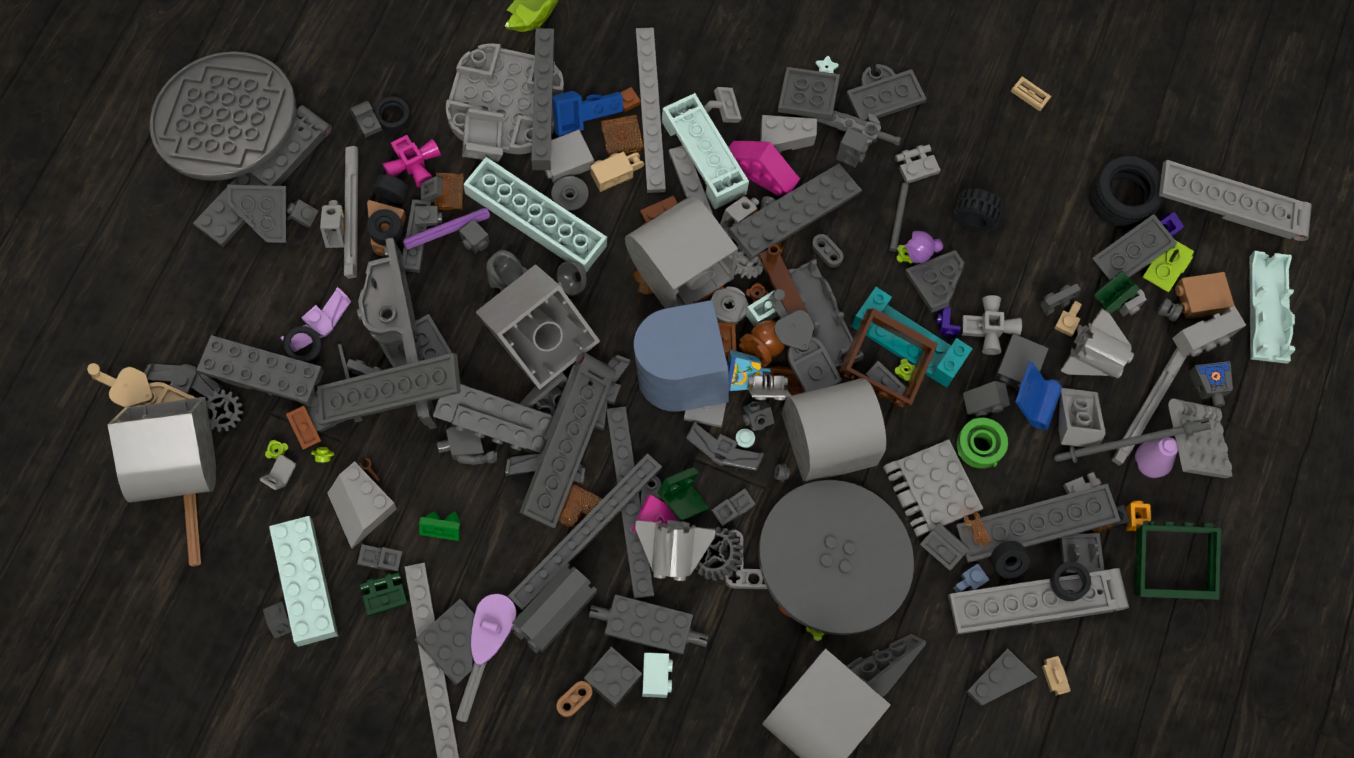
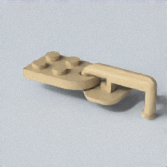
[87,363,195,407]

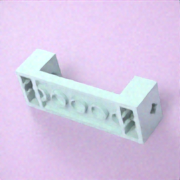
[662,93,749,210]

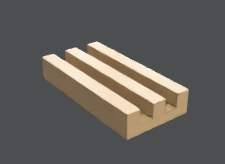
[1011,77,1051,111]

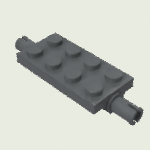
[589,595,709,655]

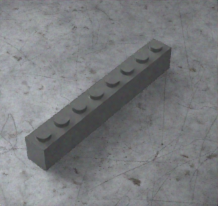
[532,28,555,170]

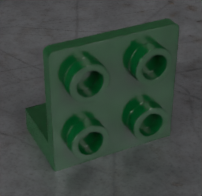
[657,467,709,522]

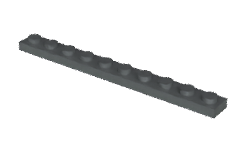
[606,407,654,600]
[508,453,662,611]

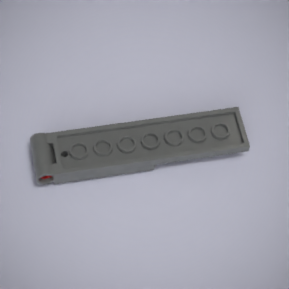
[193,105,332,247]
[519,352,616,528]

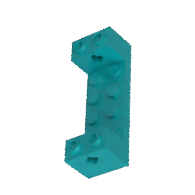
[852,287,973,388]

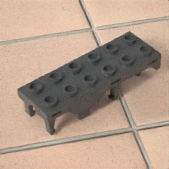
[788,259,864,370]
[197,335,324,407]

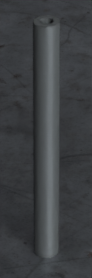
[889,183,909,252]

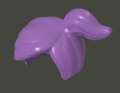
[905,231,943,263]

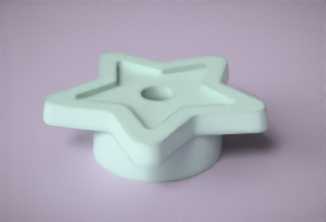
[816,56,838,73]

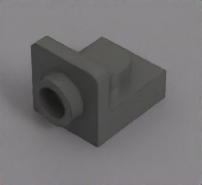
[421,176,442,205]

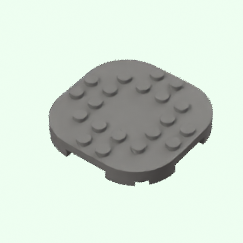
[446,44,564,154]

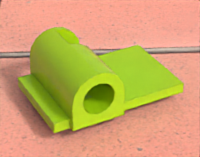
[1142,240,1194,293]

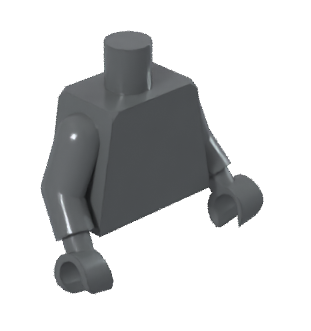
[437,424,497,465]

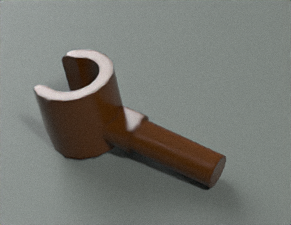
[357,457,380,482]

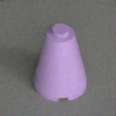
[1135,437,1178,478]

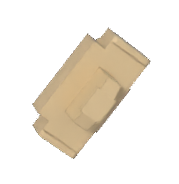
[1042,656,1071,696]

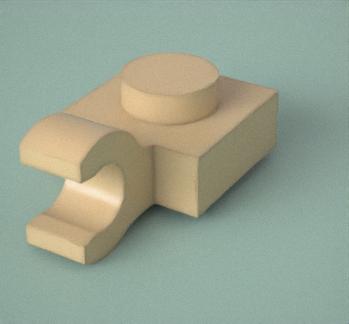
[1054,301,1082,337]

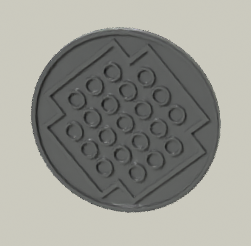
[150,51,296,181]
[758,480,914,635]

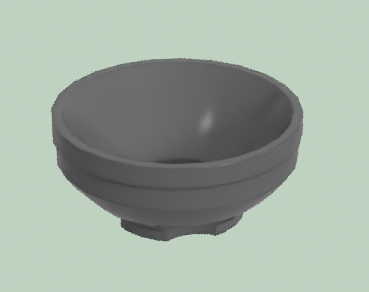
[557,261,587,296]

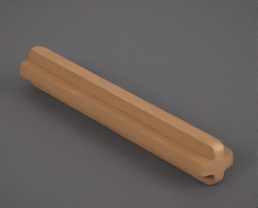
[183,494,201,567]

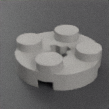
[711,287,748,325]

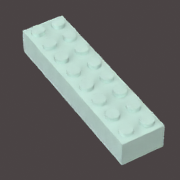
[463,157,607,273]

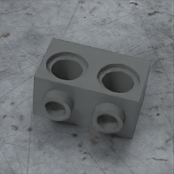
[836,128,869,168]

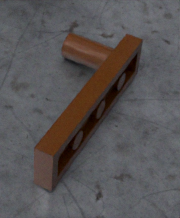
[758,244,808,315]

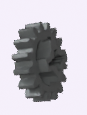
[206,389,244,432]

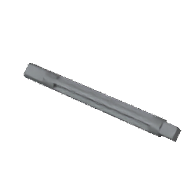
[344,146,358,279]
[1111,347,1186,465]

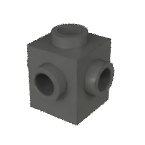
[742,400,774,431]

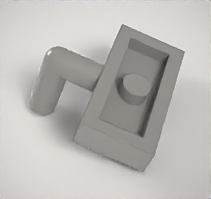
[704,87,742,123]

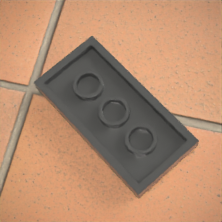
[1092,214,1177,280]

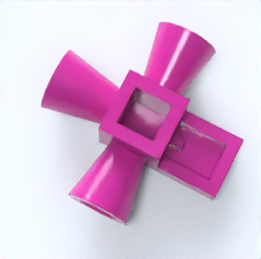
[382,135,441,187]

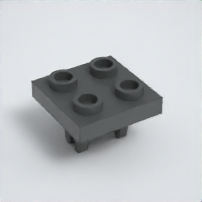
[1059,533,1104,575]

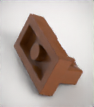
[718,322,736,360]
[286,406,321,449]

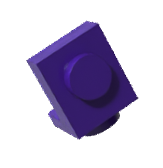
[936,307,961,338]

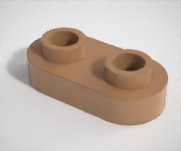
[557,681,592,717]

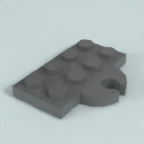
[846,64,926,122]

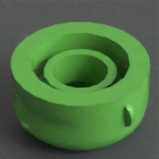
[957,418,1008,469]

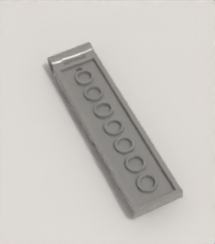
[1159,160,1312,241]
[948,568,1129,635]

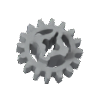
[734,244,764,279]

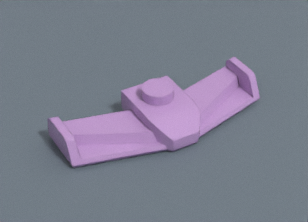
[280,287,351,352]

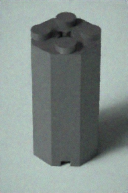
[512,563,597,654]

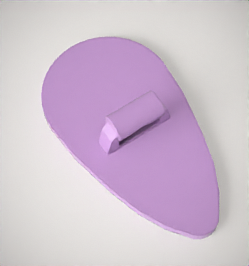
[471,594,516,665]

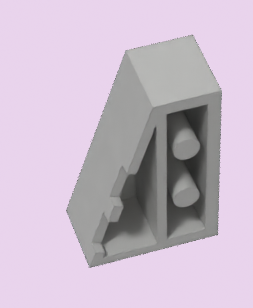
[760,115,817,153]
[1172,306,1246,357]

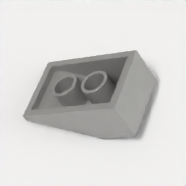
[1058,388,1105,448]

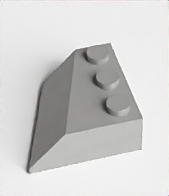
[327,461,397,549]

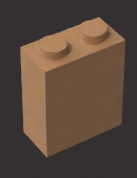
[1175,272,1234,319]

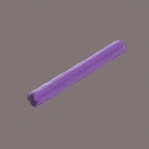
[403,208,490,249]

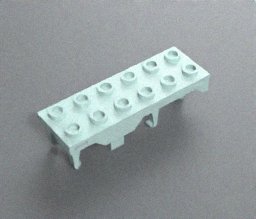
[1249,251,1295,364]

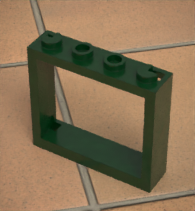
[1134,521,1221,600]

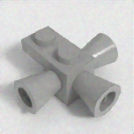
[962,295,1022,355]

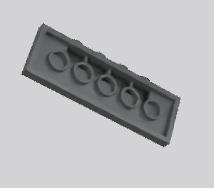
[432,384,553,453]

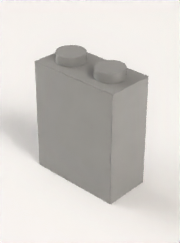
[544,130,594,184]

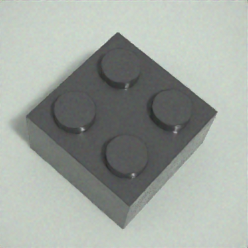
[584,647,642,708]

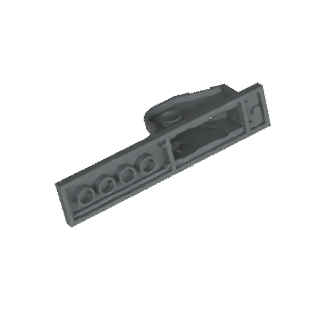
[357,238,437,429]

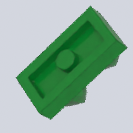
[419,511,460,541]

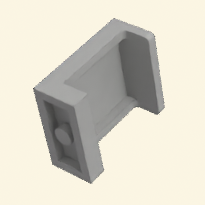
[462,108,504,162]

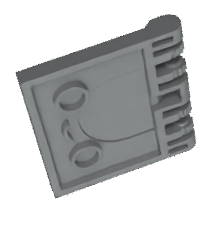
[1168,399,1232,478]
[883,440,983,537]

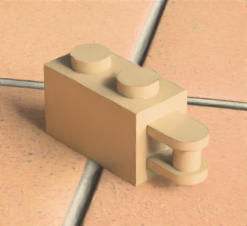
[590,152,644,192]

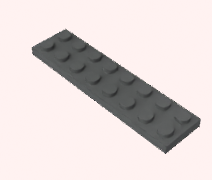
[728,164,862,260]
[317,353,461,425]
[956,484,1121,563]

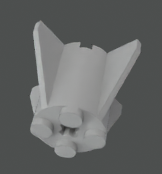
[1061,309,1134,378]
[635,520,715,581]

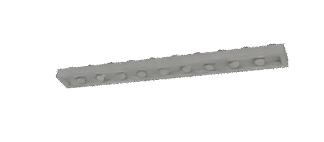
[636,28,666,193]
[405,563,459,758]

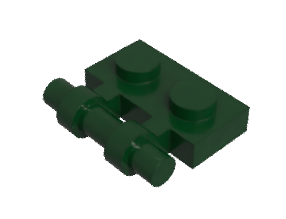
[360,572,408,616]

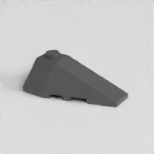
[520,372,568,415]
[846,634,926,697]

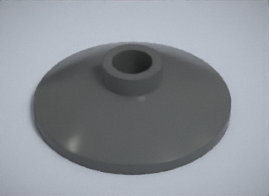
[551,176,588,211]

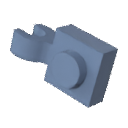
[953,564,989,593]

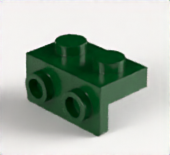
[1093,271,1140,314]

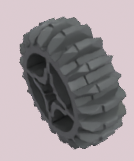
[695,527,744,581]

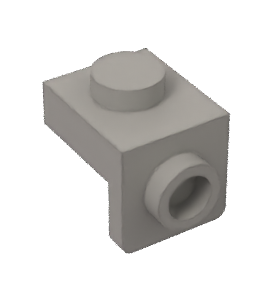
[1119,289,1147,317]

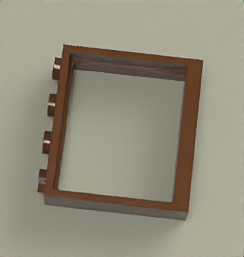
[839,308,938,408]

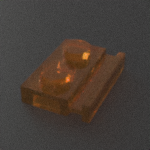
[435,173,464,210]

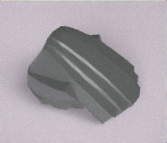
[486,250,528,291]

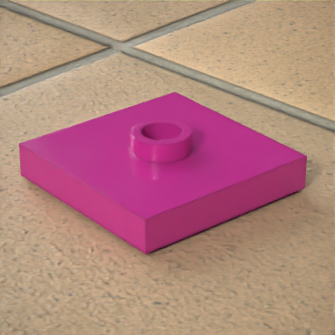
[632,495,678,533]

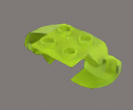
[505,0,559,32]

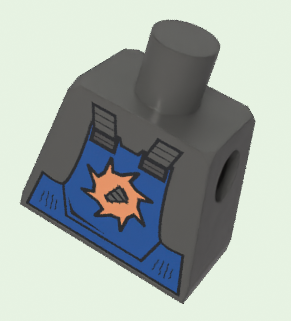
[1189,361,1233,407]

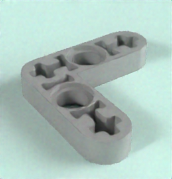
[725,530,768,589]

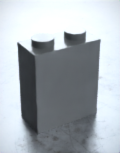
[994,334,1049,391]

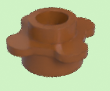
[746,283,768,303]

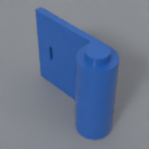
[1015,361,1062,430]

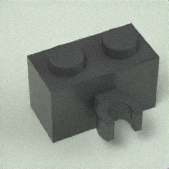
[963,381,1010,418]

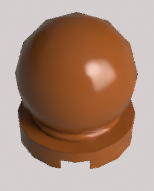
[739,320,786,368]

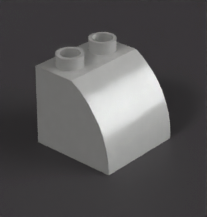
[476,264,600,390]

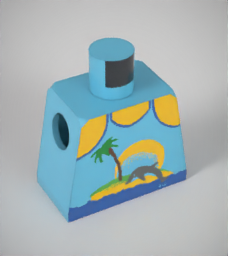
[727,350,770,391]

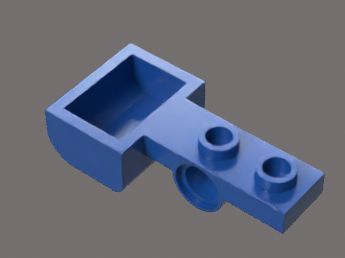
[552,91,623,136]

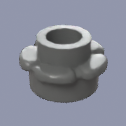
[774,463,790,482]

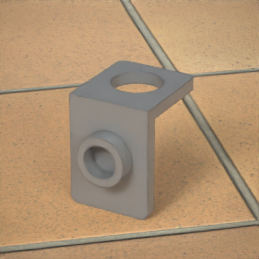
[260,454,296,490]

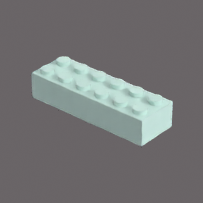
[269,516,338,647]

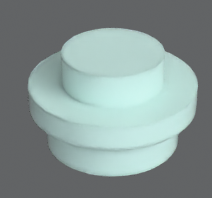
[736,429,755,448]

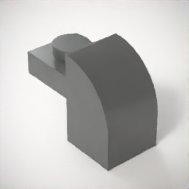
[350,100,382,138]

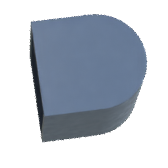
[634,300,729,412]

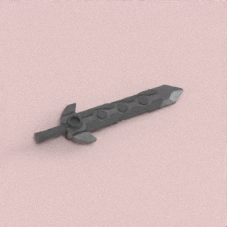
[798,111,902,146]

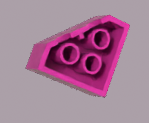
[729,141,800,196]

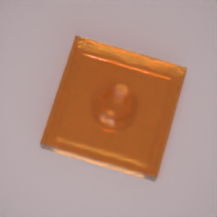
[601,115,644,156]

